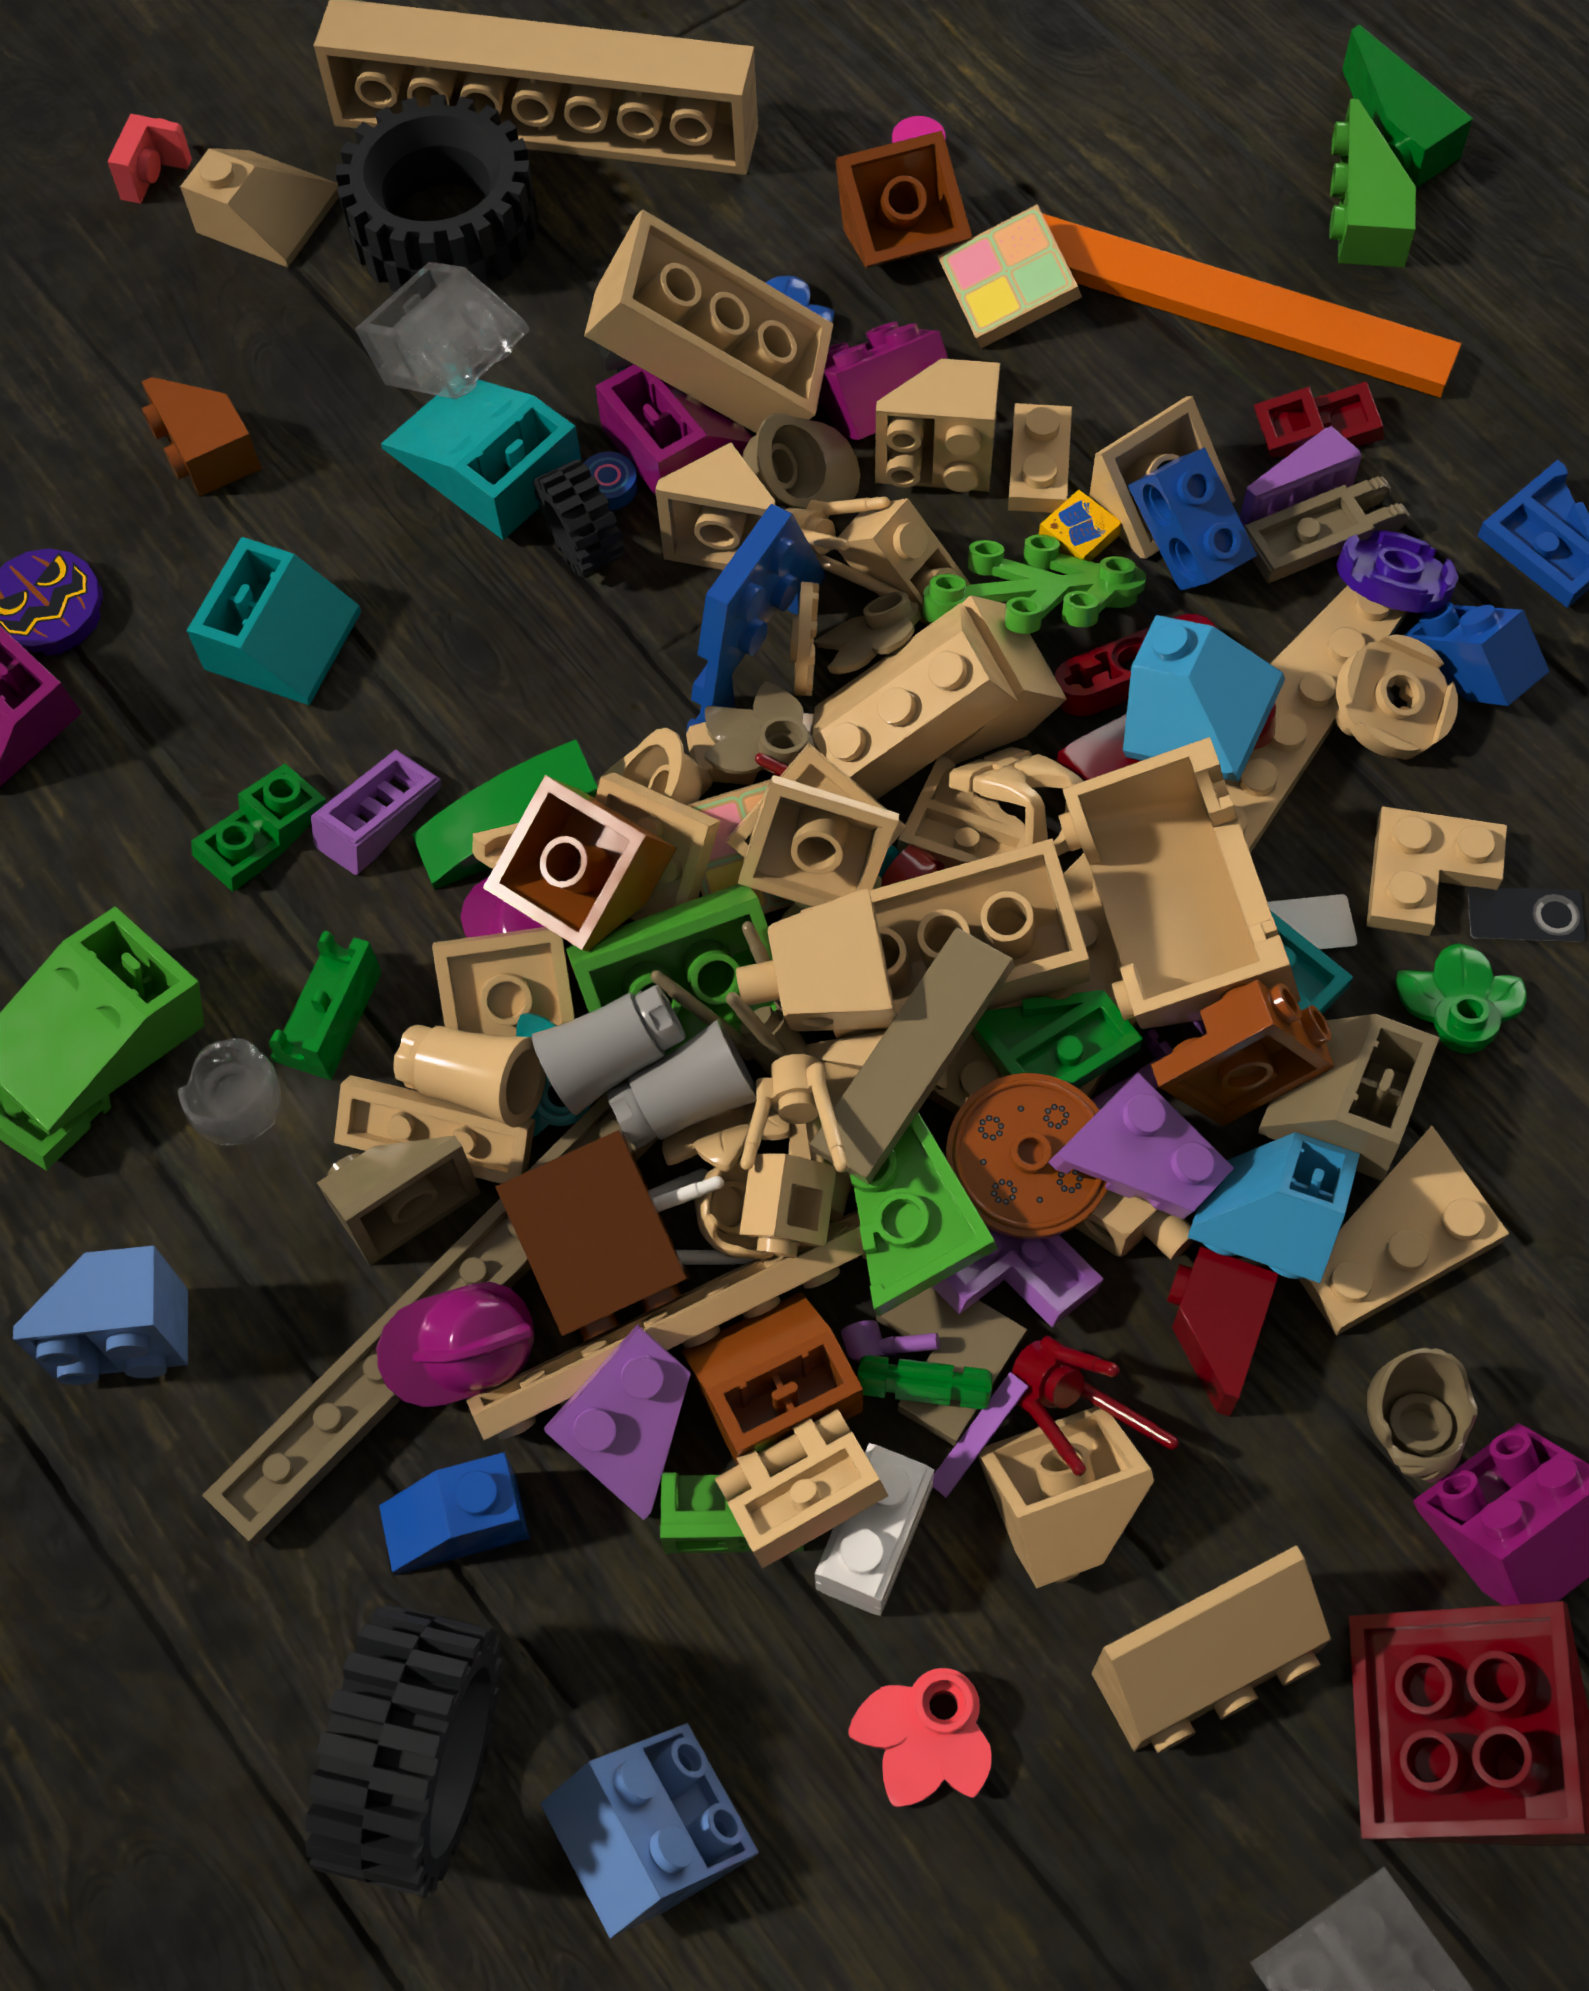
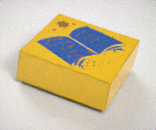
[1039,490,1122,562]

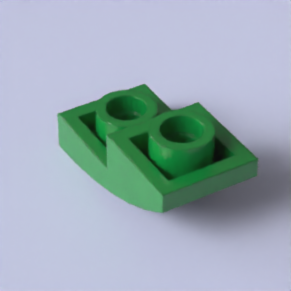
[191,763,326,892]

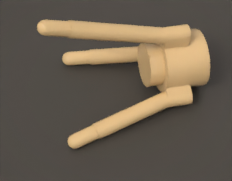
[784,497,902,596]
[740,1054,848,1208]

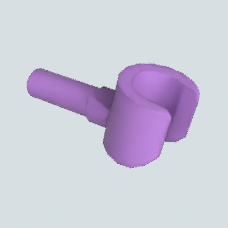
[841,1320,940,1363]

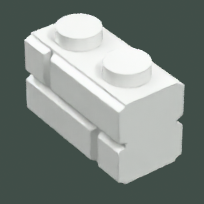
[815,1443,934,1616]

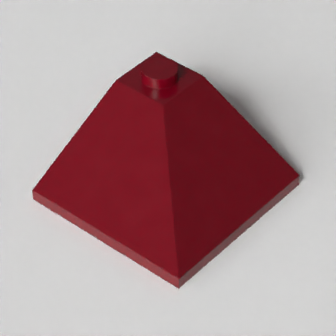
[1349,1601,1589,1846]

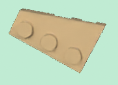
[1299,1126,1509,1336]

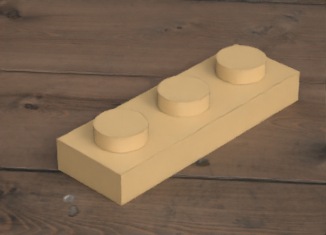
[334,1075,536,1184]

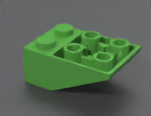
[0,906,205,1136]

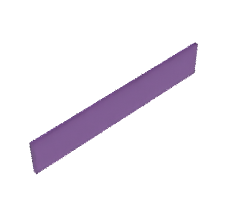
[933,1372,1029,1498]

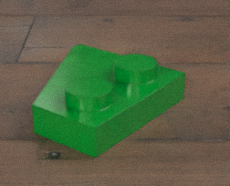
[970,990,1143,1089]

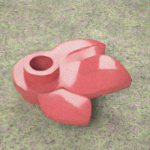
[848,1668,992,1808]

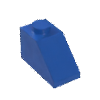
[379,1452,530,1575]

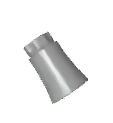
[532,984,686,1115]
[607,1018,757,1148]

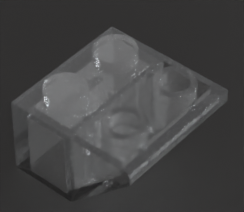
[355,262,530,399]
[1250,1867,1473,1991]

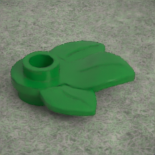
[1395,943,1527,1054]

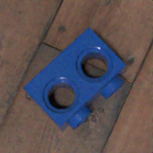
[1127,447,1257,591]

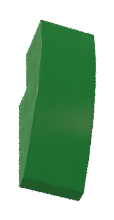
[412,739,598,890]

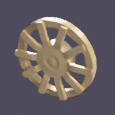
[790,582,819,696]

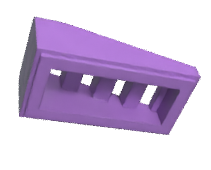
[1239,426,1362,527]
[311,750,441,875]

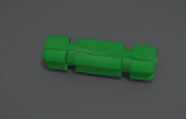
[857,1355,993,1409]

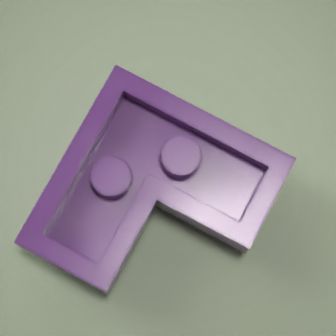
[932,1227,1104,1327]

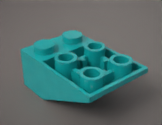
[381,374,581,540]

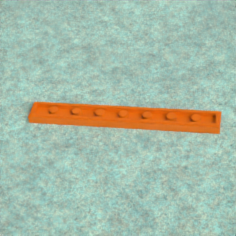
[1042,213,1462,398]

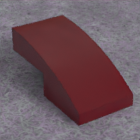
[1254,381,1384,457]

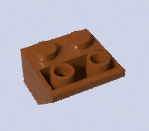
[680,1292,863,1465]

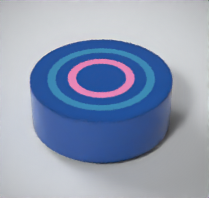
[583,452,638,510]

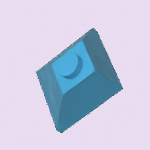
[1123,615,1285,782]

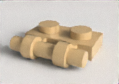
[715,1408,888,1569]

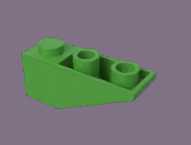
[1329,99,1416,268]

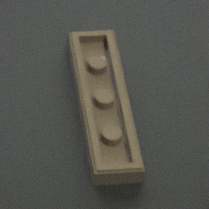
[810,927,1014,1185]

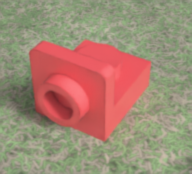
[107,114,192,204]

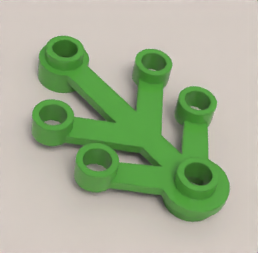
[922,534,1146,634]

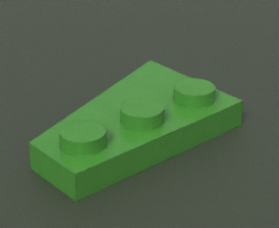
[850,1112,998,1317]

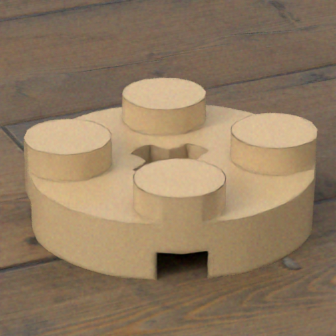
[1335,635,1458,760]

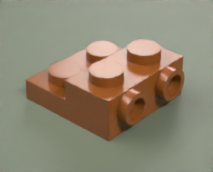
[1151,979,1335,1126]

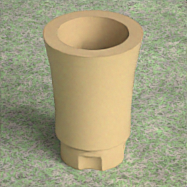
[394,1025,546,1128]

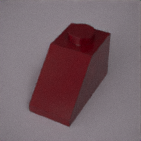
[1167,1246,1279,1417]

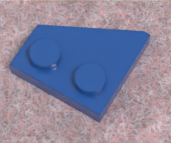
[1478,460,1589,608]

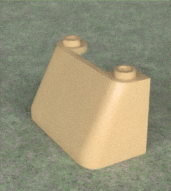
[1059,737,1301,1029]

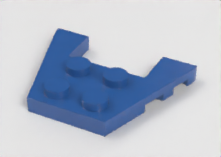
[686,504,825,733]

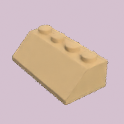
[584,210,833,433]
[801,839,1090,1039]

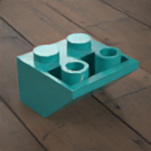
[187,537,361,706]

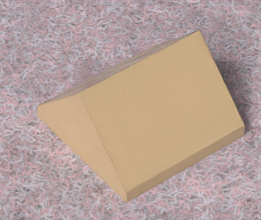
[1089,396,1235,559]
[655,443,776,570]
[737,775,900,907]

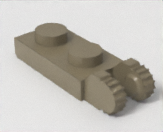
[1244,476,1410,584]

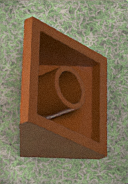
[836,130,972,268]

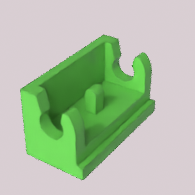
[660,1472,804,1554]

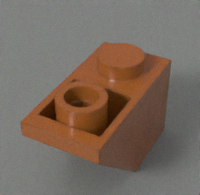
[141,377,262,497]

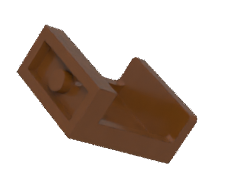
[495,1130,691,1341]

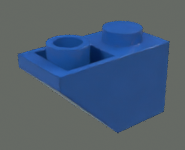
[1403,602,1550,706]

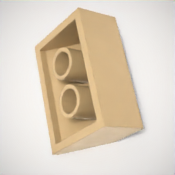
[812,603,1019,800]
[1091,1545,1331,1754]

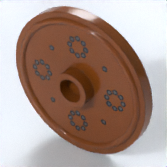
[946,1073,1107,1239]

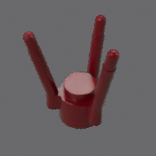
[1012,1336,1179,1476]

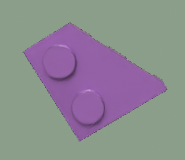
[1048,1073,1234,1219]
[544,1324,691,1520]

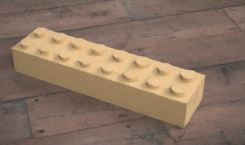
[314,0,758,175]

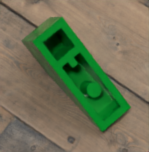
[1342,24,1473,188]

